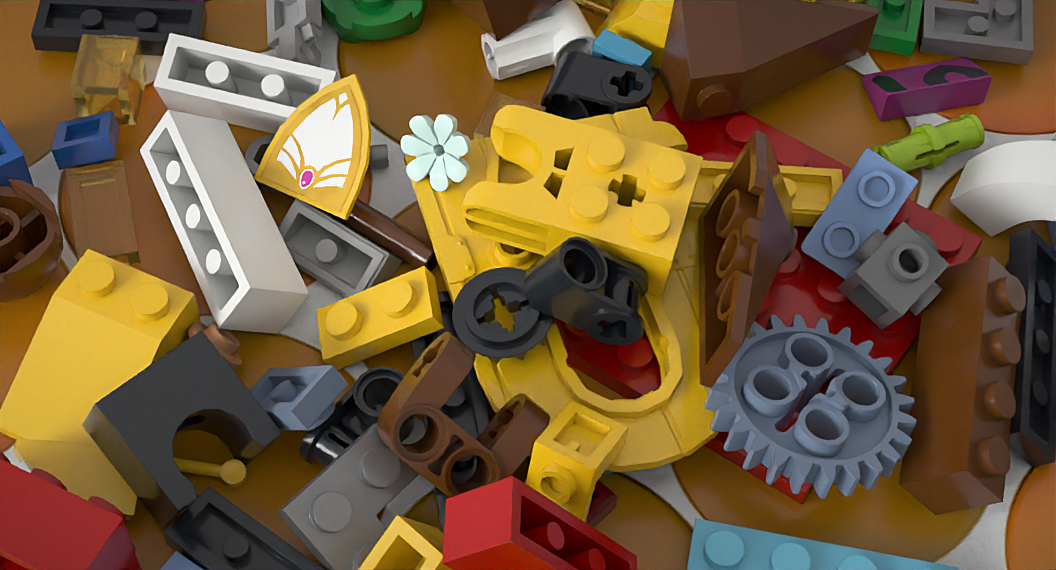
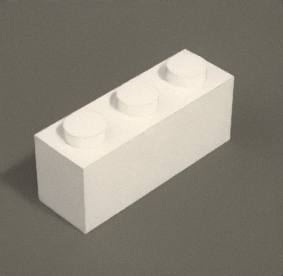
[153,33,339,134]

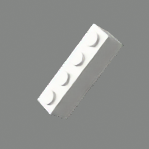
[140,110,310,334]

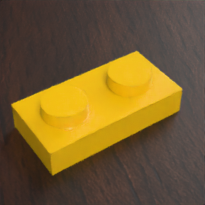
[316,266,444,370]

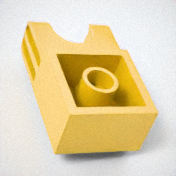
[460,105,703,297]

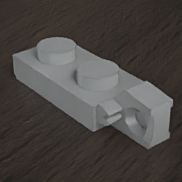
[266,0,322,67]

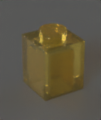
[70,34,147,125]

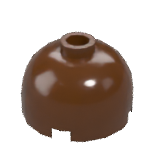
[0,179,63,303]

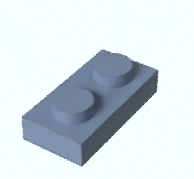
[249,365,348,430]

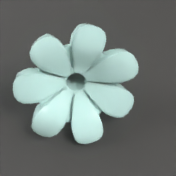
[401,114,472,191]

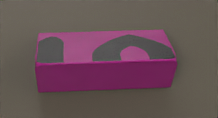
[861,57,991,121]

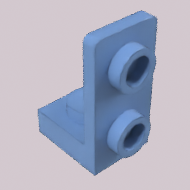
[801,147,918,279]

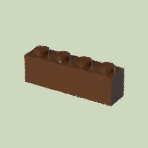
[899,255,1026,515]

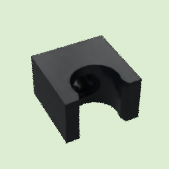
[82,330,282,528]

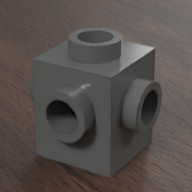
[837,221,950,330]

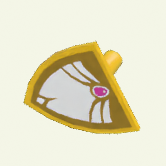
[254,74,372,221]

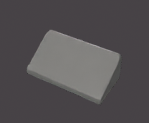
[278,198,403,298]

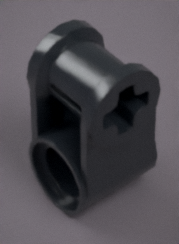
[540,51,652,120]
[524,237,649,346]
[300,366,415,467]

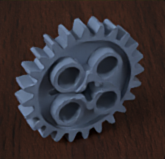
[704,314,916,499]

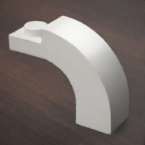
[949,140,1056,237]

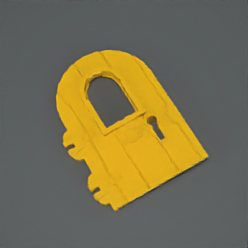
[404,106,719,472]

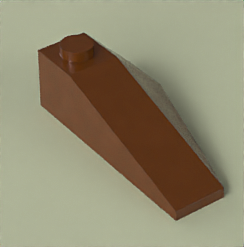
[659,0,879,121]

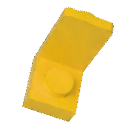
[525,400,629,522]

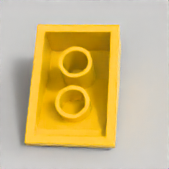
[0,249,201,445]

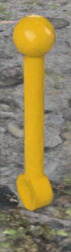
[173,457,247,488]

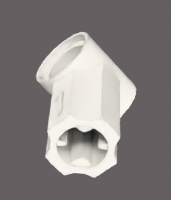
[481,0,596,80]

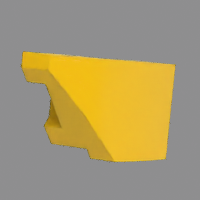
[13,439,137,520]

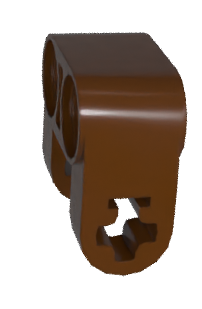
[377,332,550,497]

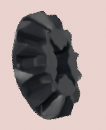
[452,267,555,365]

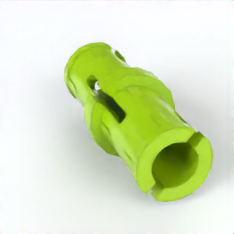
[871,113,985,173]

